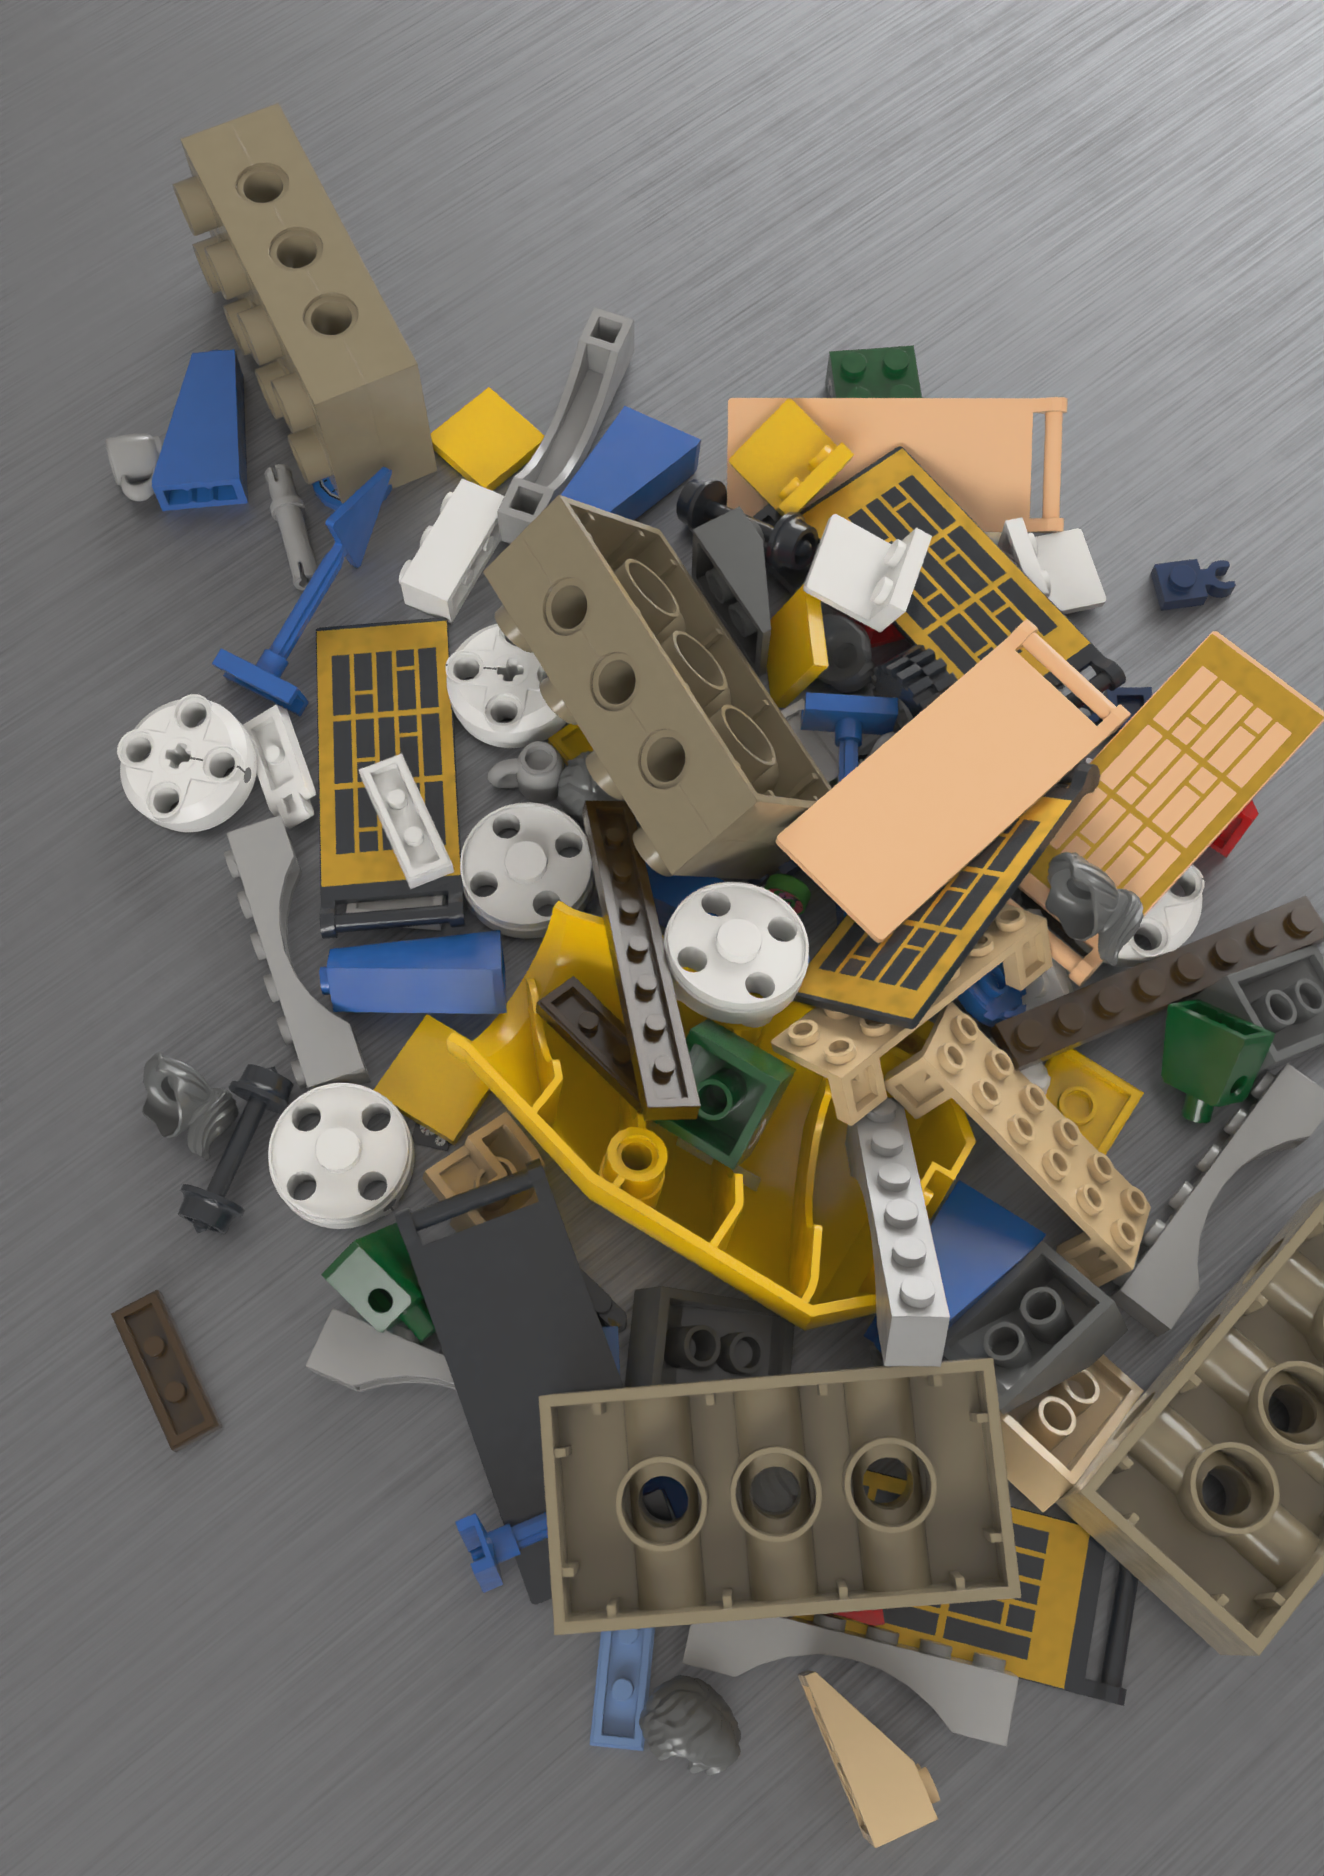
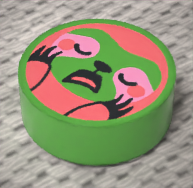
[764,874,811,915]

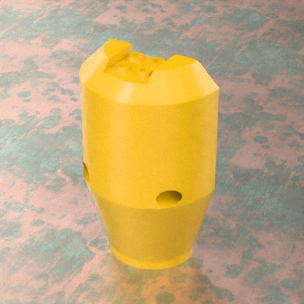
[447,900,976,1331]

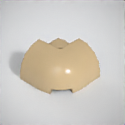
[422,1111,545,1232]

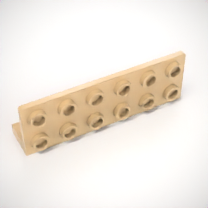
[771,903,1053,1126]
[884,1002,1151,1287]

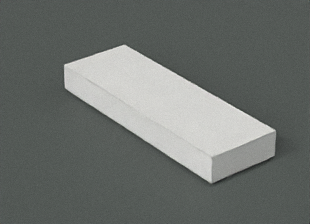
[359,753,454,889]

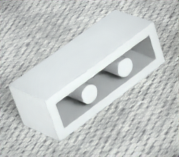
[399,479,504,624]

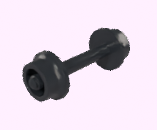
[676,479,818,571]
[178,1064,294,1234]

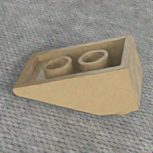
[1000,1354,1144,1513]
[797,1670,940,1848]

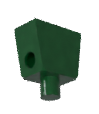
[1161,999,1275,1123]
[321,1222,436,1343]

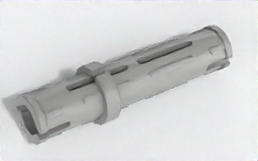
[264,464,317,590]

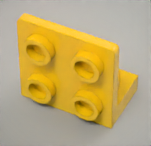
[729,398,854,516]

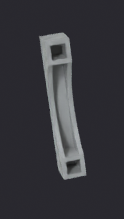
[497,307,634,544]
[224,815,371,1090]
[1110,1063,1324,1337]
[845,1097,950,1367]
[305,1306,456,1392]
[682,1614,1019,1747]

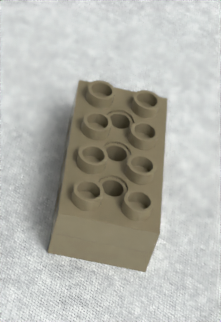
[172,103,437,504]
[483,495,832,880]
[1055,1188,1324,1656]
[539,1358,1022,1635]

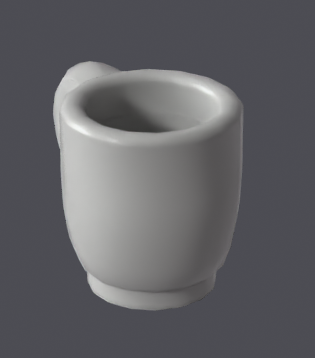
[105,433,162,501]
[487,741,565,803]

